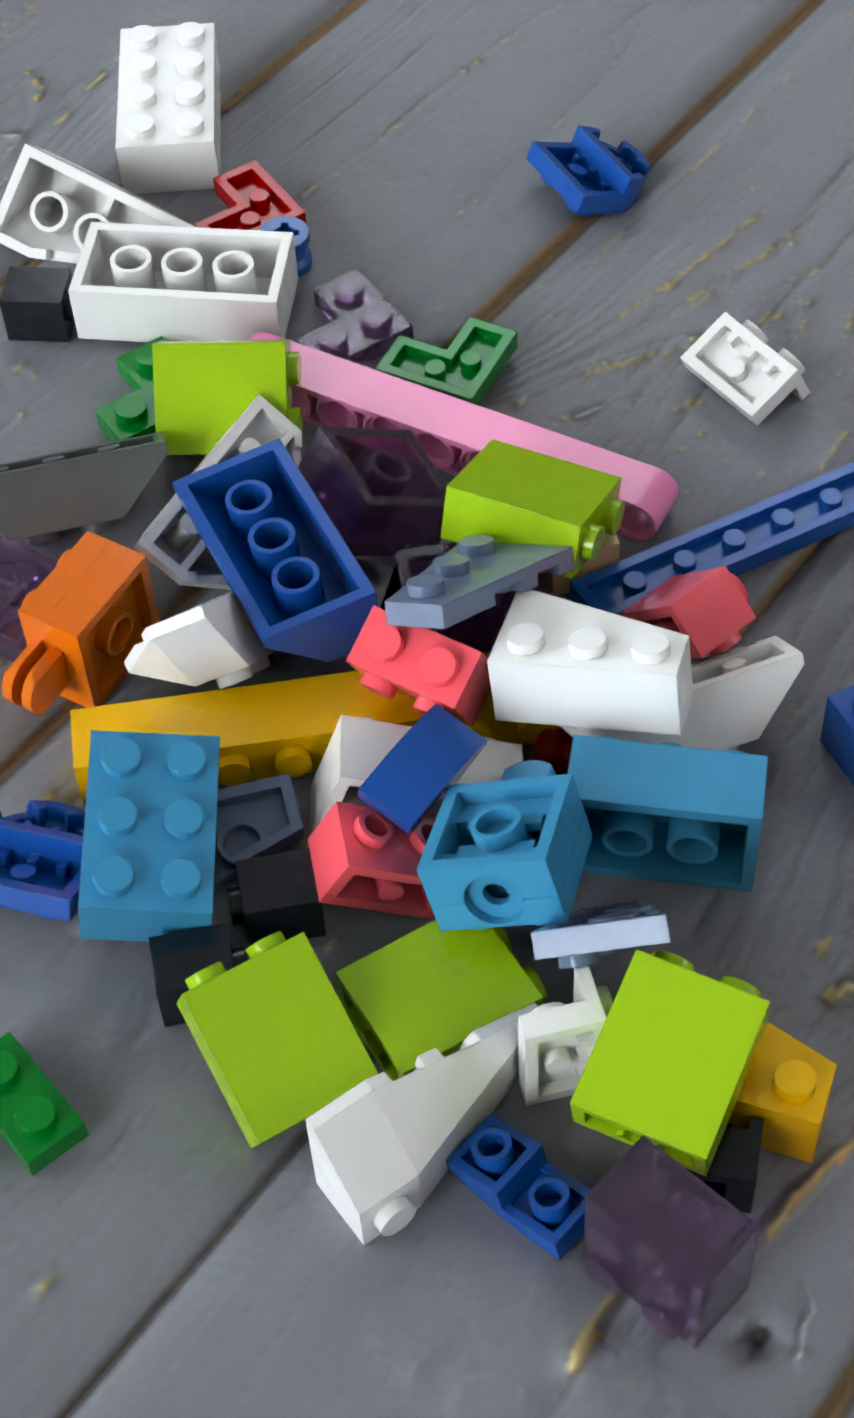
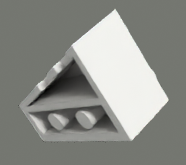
[487,589,693,736]
[309,715,523,836]

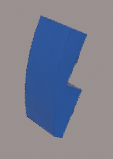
[358,704,487,835]
[446,1113,605,1261]

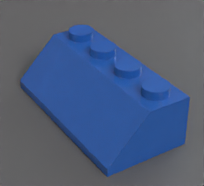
[172,438,379,662]

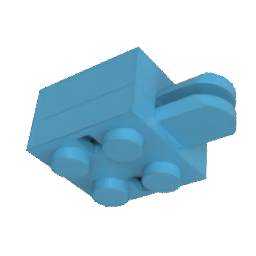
[416,760,593,931]

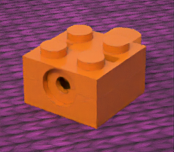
[2,530,160,716]

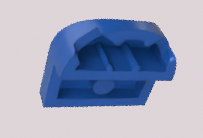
[526,125,650,217]
[0,800,85,922]

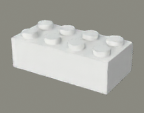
[115,22,221,194]
[68,222,298,342]

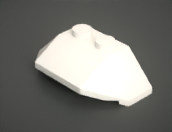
[134,394,305,590]
[124,591,277,689]
[560,635,804,751]

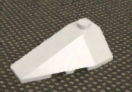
[0,144,196,264]
[305,1003,538,1245]

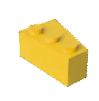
[652,951,837,1163]

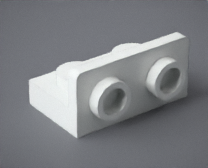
[680,312,810,426]
[518,965,613,1106]

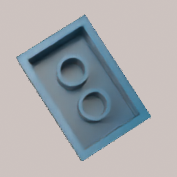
[78,730,220,942]
[568,735,768,892]

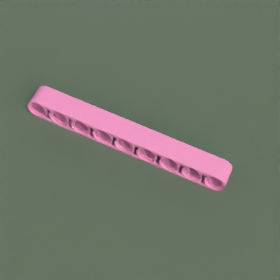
[250,332,679,541]

